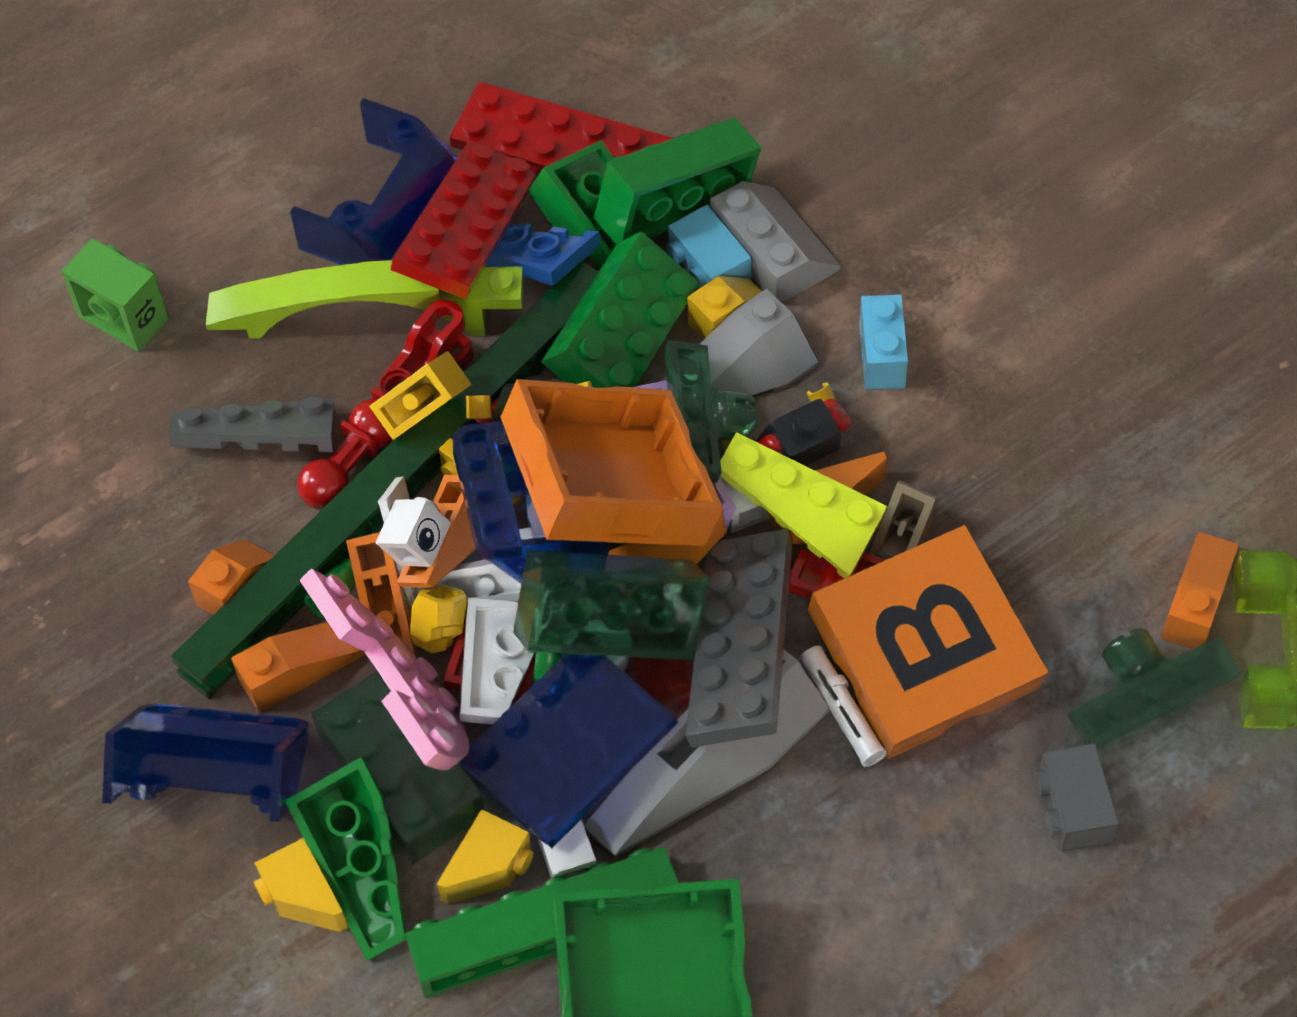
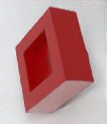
[789,548,837,599]

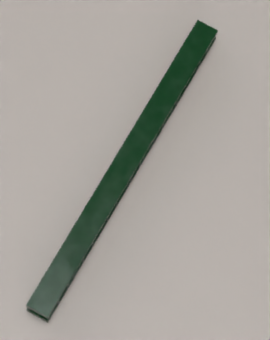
[171,261,598,700]

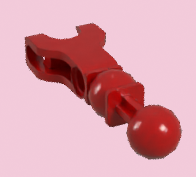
[297,300,474,511]

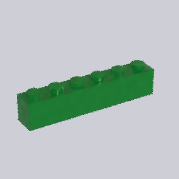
[405,846,678,998]

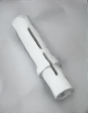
[798,645,887,767]

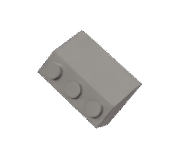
[710,181,841,303]

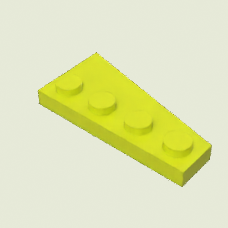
[716,432,887,579]

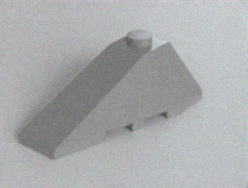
[661,288,818,421]

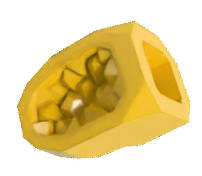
[410,584,467,654]

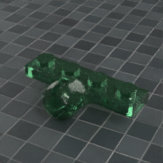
[664,340,757,483]
[1067,628,1241,748]

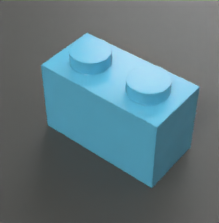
[666,205,751,290]
[859,295,908,390]

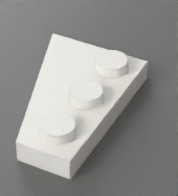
[459,598,554,725]

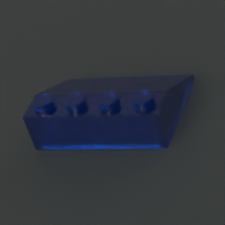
[458,639,679,849]

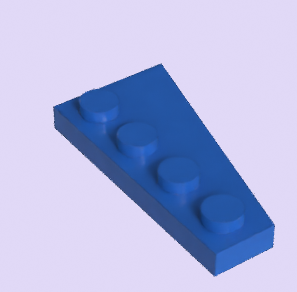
[486,223,601,286]

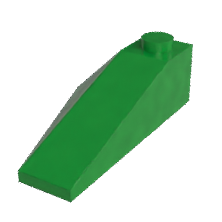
[528,140,616,269]
[285,757,407,961]

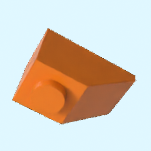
[188,539,275,615]

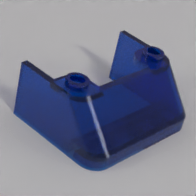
[290,98,457,265]
[453,421,609,591]
[102,704,309,822]

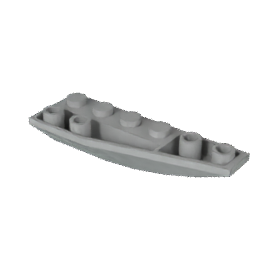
[584,650,829,858]

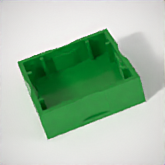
[552,878,752,1017]

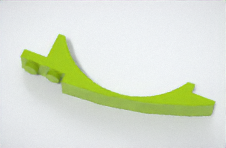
[206,260,523,339]

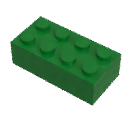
[594,117,762,244]
[541,231,699,388]

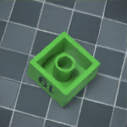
[61,238,169,352]

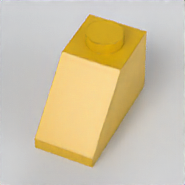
[687,276,762,340]
[369,351,472,440]
[437,810,534,905]
[253,838,348,932]

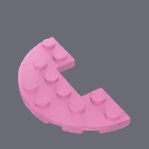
[300,569,469,770]

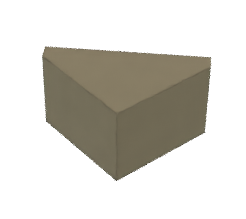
[869,481,938,559]

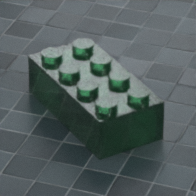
[513,550,709,660]
[311,671,485,865]

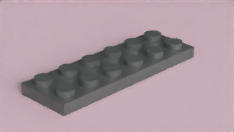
[685,528,793,747]

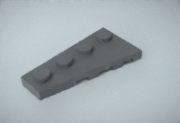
[169,397,336,452]

